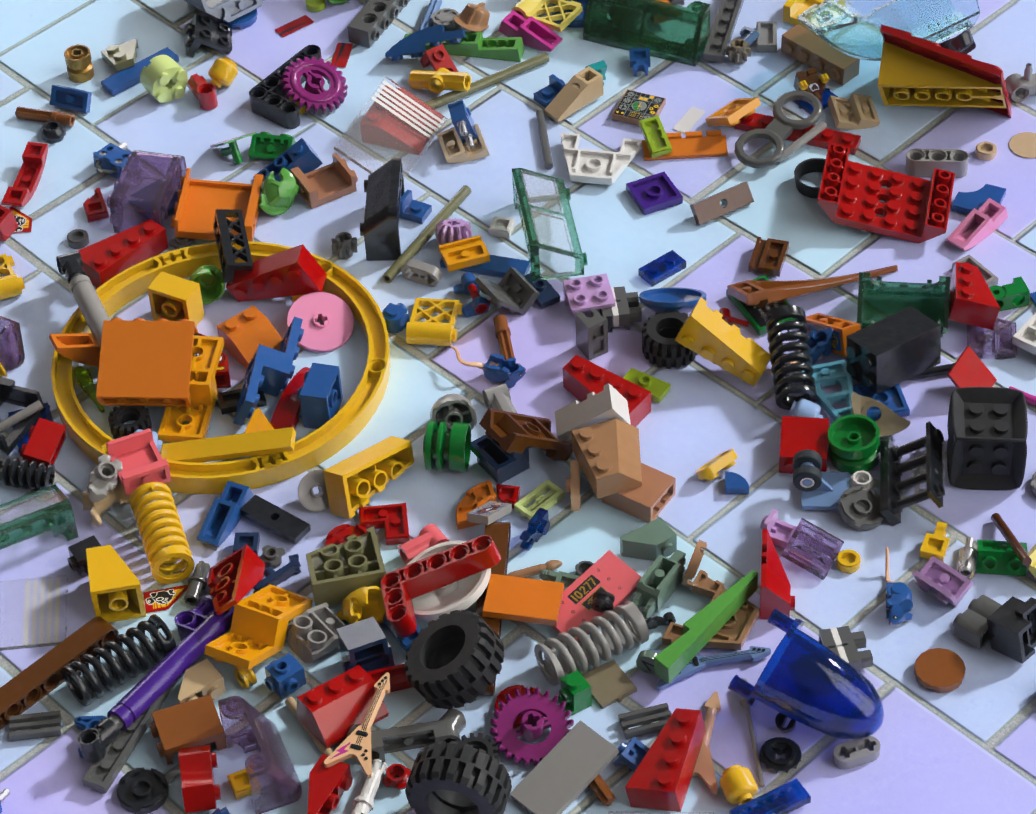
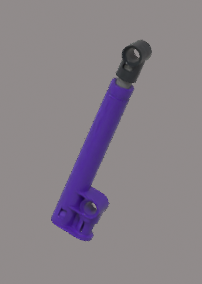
[77,595,234,763]

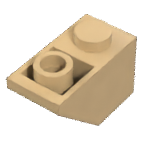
[177,658,226,704]

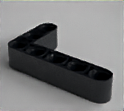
[249,45,322,129]

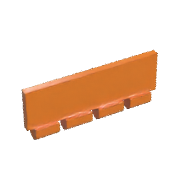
[642,130,728,161]

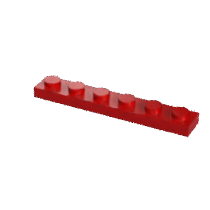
[734,113,861,155]

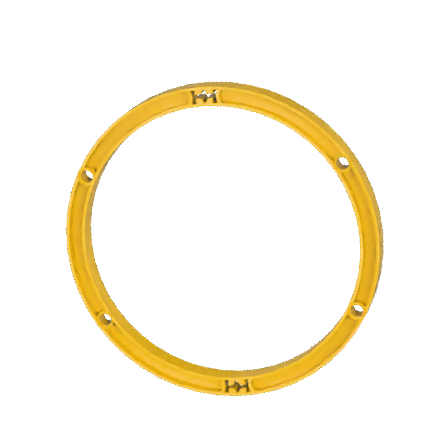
[51,241,391,494]

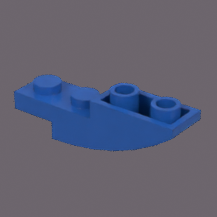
[385,24,466,61]

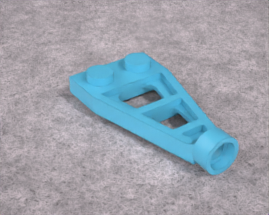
[800,360,854,421]

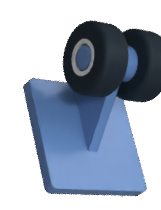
[793,449,850,510]

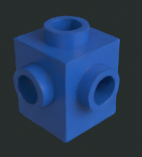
[264,653,306,698]

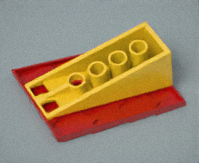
[877,24,1012,118]

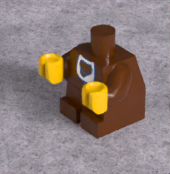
[793,67,830,102]

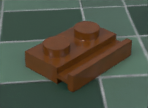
[748,237,789,277]

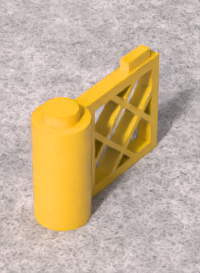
[0,254,25,300]
[406,298,464,346]

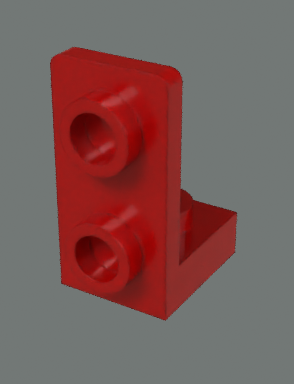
[420,44,459,72]

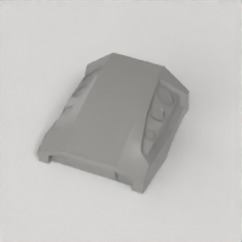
[286,602,346,663]

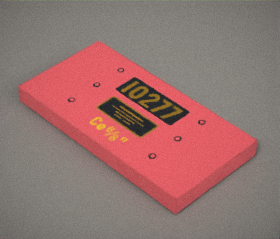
[550,550,641,643]

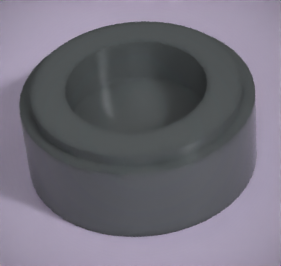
[67,229,89,249]

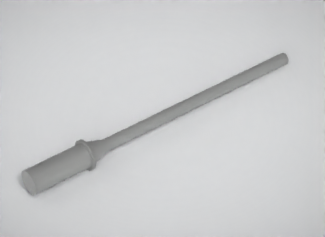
[737,678,765,788]

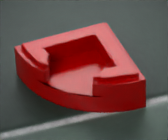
[496,484,520,509]

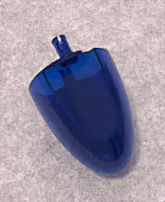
[728,608,884,739]

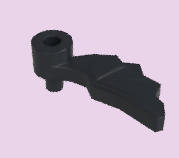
[645,612,676,630]

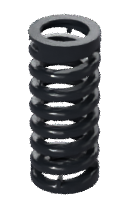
[764,305,817,410]
[62,614,177,706]

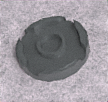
[838,486,884,531]

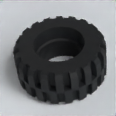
[405,610,504,709]
[405,741,512,814]

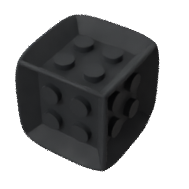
[947,387,1028,490]

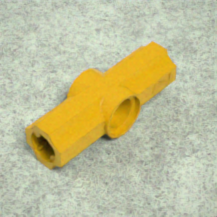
[408,68,471,94]

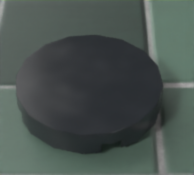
[116,767,169,814]

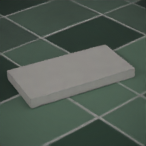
[510,720,619,814]

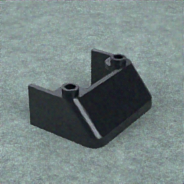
[360,158,405,261]

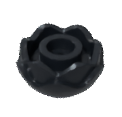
[40,121,66,144]

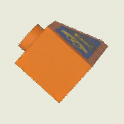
[805,313,861,357]

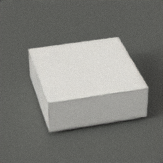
[489,216,516,239]

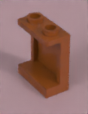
[149,694,227,765]

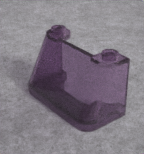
[218,696,302,814]

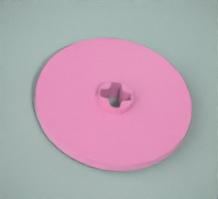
[287,292,354,352]

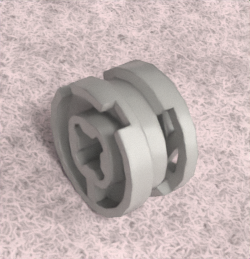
[432,8,461,32]

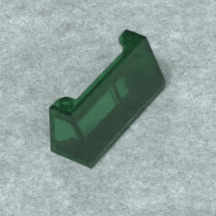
[583,0,711,67]

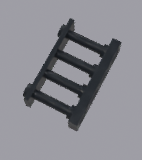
[880,421,945,526]

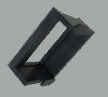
[0,377,46,456]

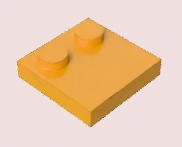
[705,97,761,127]

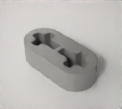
[401,259,443,287]
[833,736,881,770]

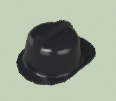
[939,26,976,54]

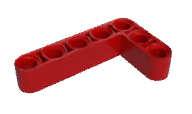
[381,535,501,638]

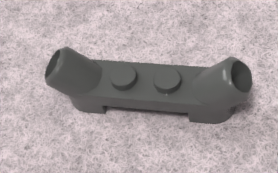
[347,708,466,763]

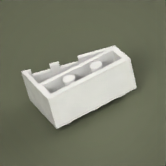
[554,383,631,442]

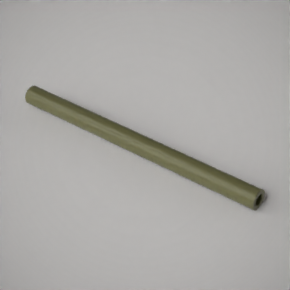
[424,52,549,109]
[382,185,472,283]

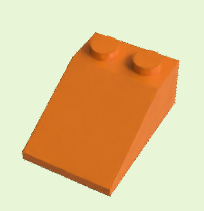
[217,305,294,369]

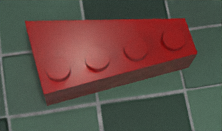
[76,219,169,288]
[226,244,327,302]
[563,355,651,427]
[625,708,706,812]

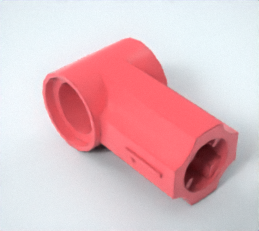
[398,524,449,565]

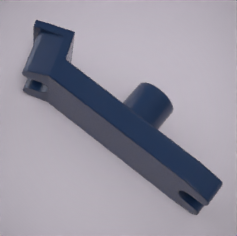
[253,554,301,593]

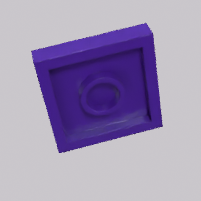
[626,171,683,215]

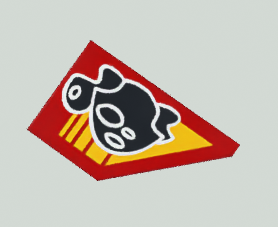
[9,207,32,233]
[143,585,189,613]

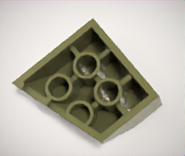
[306,526,386,606]

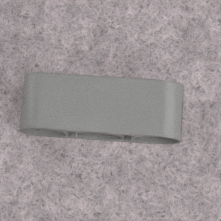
[905,148,969,178]

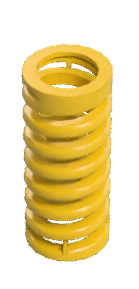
[130,482,195,584]

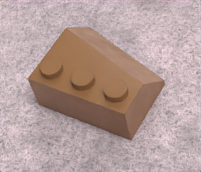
[572,418,642,499]

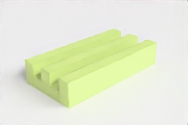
[514,479,565,523]

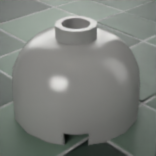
[430,394,477,433]

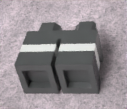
[599,286,642,333]
[818,626,873,682]

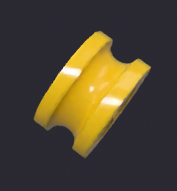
[234,669,257,689]

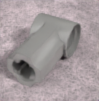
[482,383,517,413]

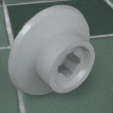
[298,470,330,512]

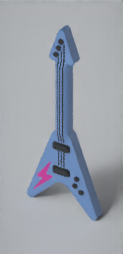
[650,646,771,691]

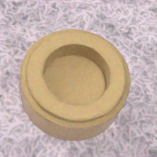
[975,141,997,161]

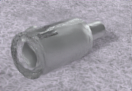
[956,537,977,579]

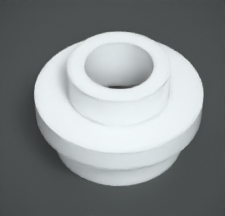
[850,471,874,491]

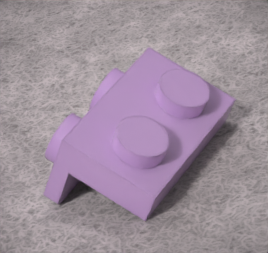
[912,555,973,607]

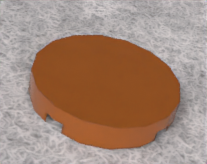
[914,648,966,693]

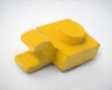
[919,521,950,562]

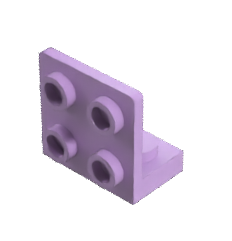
[563,273,616,313]

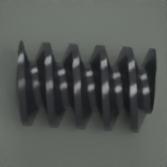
[2,458,55,493]

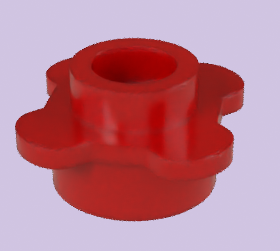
[382,764,411,790]

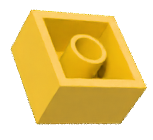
[147,271,205,326]

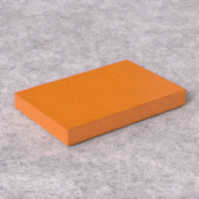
[482,574,564,626]

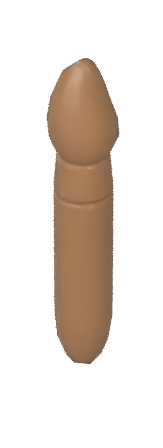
[507,560,563,578]

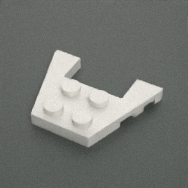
[561,132,642,185]

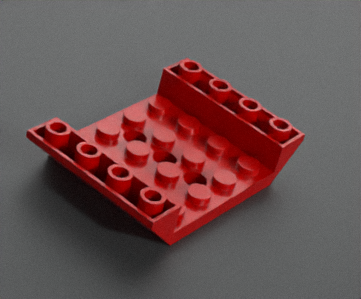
[817,143,955,244]

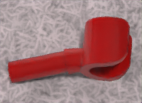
[719,308,749,327]

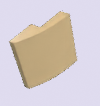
[827,93,880,130]
[437,123,490,163]

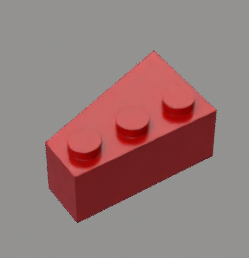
[948,262,1000,330]

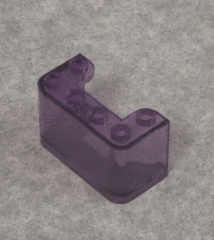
[107,150,187,233]

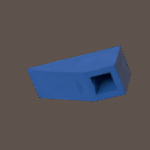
[253,138,323,182]

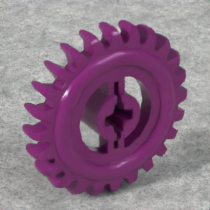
[281,57,348,115]
[490,687,574,767]

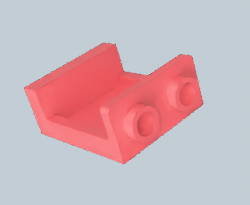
[106,429,171,496]

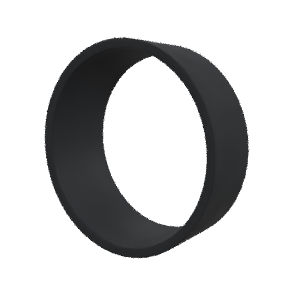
[794,158,826,199]

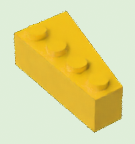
[675,297,771,386]
[323,436,414,519]

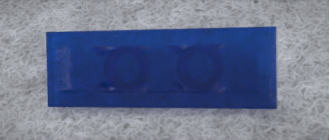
[729,778,811,814]

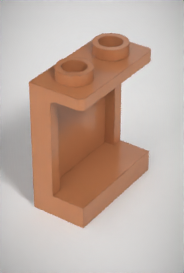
[290,153,358,209]

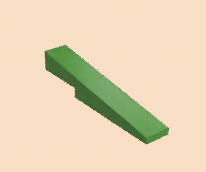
[404,32,525,62]
[654,570,758,684]

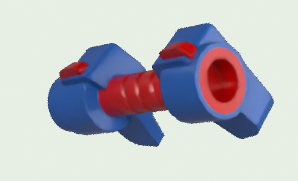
[453,272,491,318]

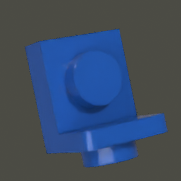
[533,74,565,108]
[399,189,432,224]
[612,737,649,772]

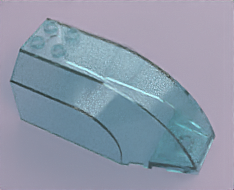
[797,0,980,61]

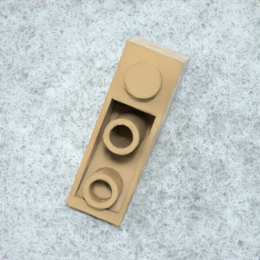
[544,66,604,122]

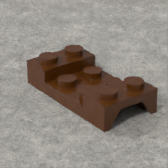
[479,408,573,461]

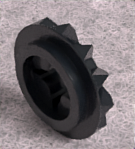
[760,737,802,774]

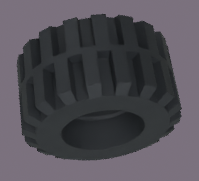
[642,310,698,369]

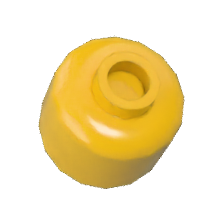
[208,57,238,88]
[719,765,758,806]

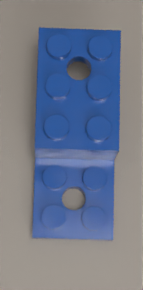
[233,316,304,426]

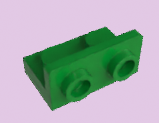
[248,132,296,161]
[976,539,1028,576]

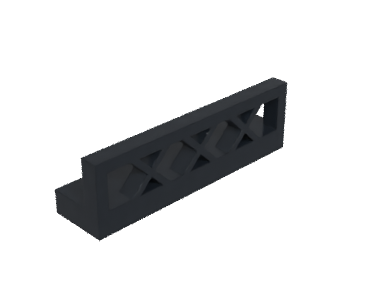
[213,209,253,282]

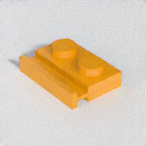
[439,235,490,272]

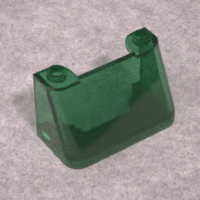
[857,272,951,337]

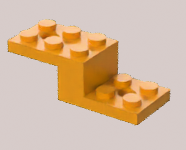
[158,335,224,442]
[204,584,313,671]

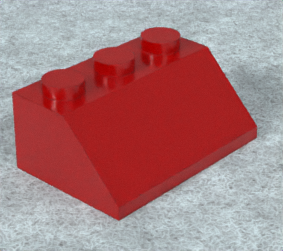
[297,665,389,749]

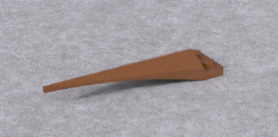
[727,265,898,308]

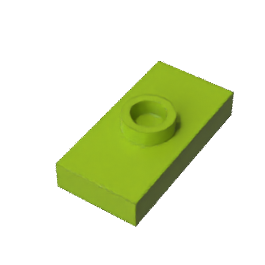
[639,115,672,158]
[623,368,671,404]

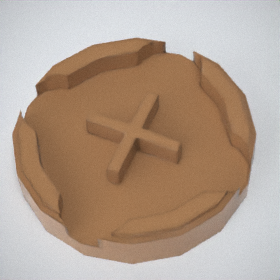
[681,540,707,588]

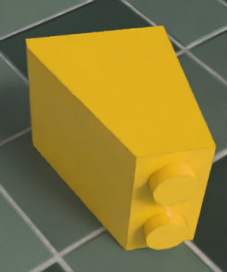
[86,545,146,623]

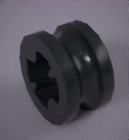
[591,591,615,613]

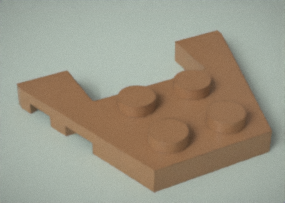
[662,570,760,650]

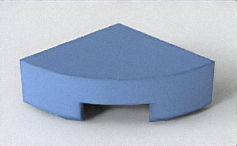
[740,26,760,46]

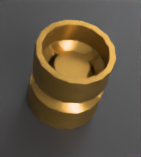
[64,44,94,83]

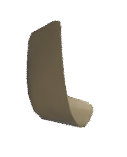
[851,391,911,437]

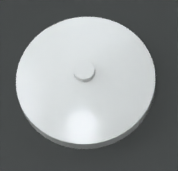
[407,541,491,621]

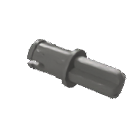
[184,561,210,606]

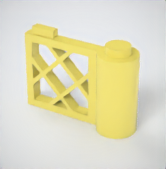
[511,0,583,33]

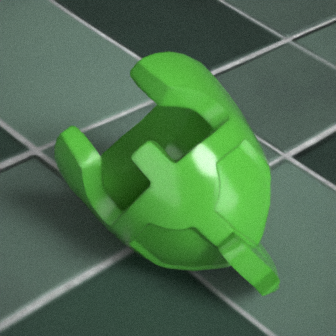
[258,168,300,216]
[189,265,225,305]

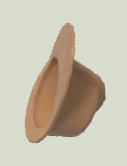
[454,2,490,32]

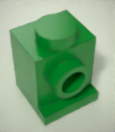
[558,670,592,716]

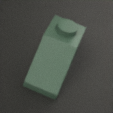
[620,517,677,561]

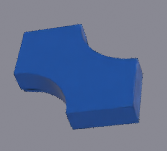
[951,184,1006,215]

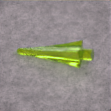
[74,366,105,413]

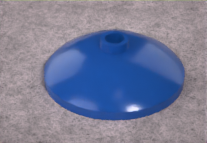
[639,287,707,313]

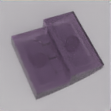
[967,318,1017,360]
[781,518,844,580]

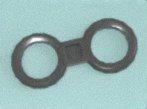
[734,90,822,168]

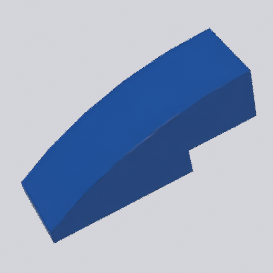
[196,481,254,547]

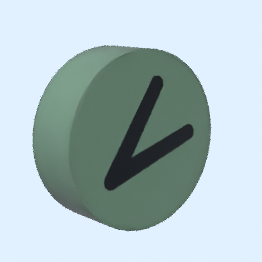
[636,650,658,674]

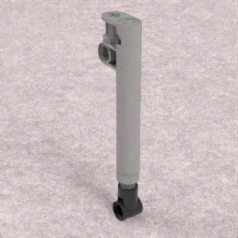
[56,251,110,350]

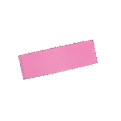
[947,198,1008,251]

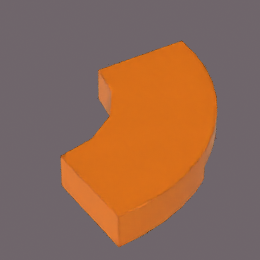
[455,480,497,530]

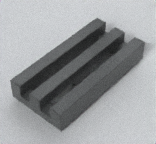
[618,703,672,740]
[9,710,61,742]

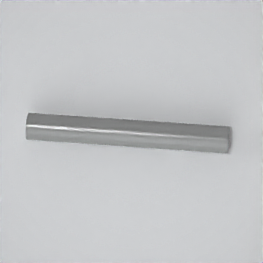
[777,121,827,164]
[0,400,44,433]

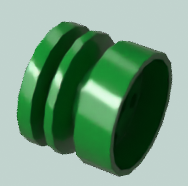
[423,421,471,472]

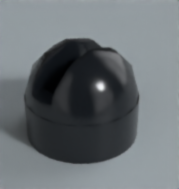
[775,711,796,733]

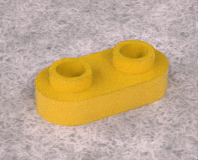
[695,448,738,482]

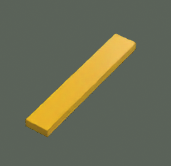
[161,427,296,463]

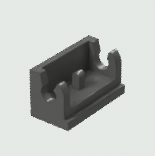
[575,308,608,360]

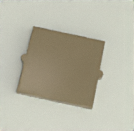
[582,659,637,709]

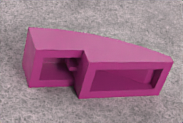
[498,10,563,52]

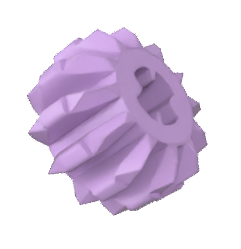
[435,218,472,245]

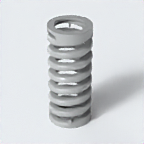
[534,601,649,686]

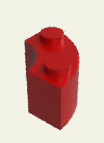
[179,745,221,813]

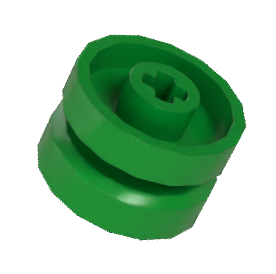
[828,414,880,474]

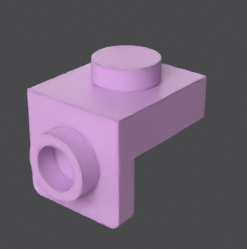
[760,509,800,550]

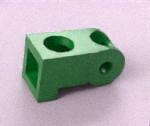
[989,276,1030,312]

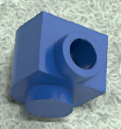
[382,303,410,334]

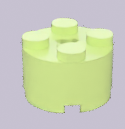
[140,55,188,103]

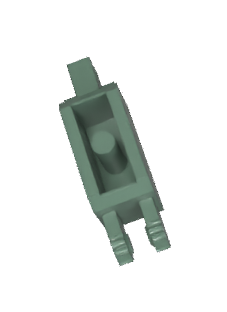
[631,550,686,619]

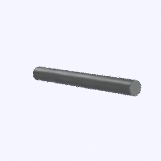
[536,110,553,170]

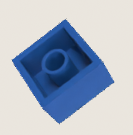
[297,363,343,429]

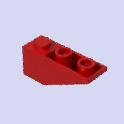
[307,754,353,814]

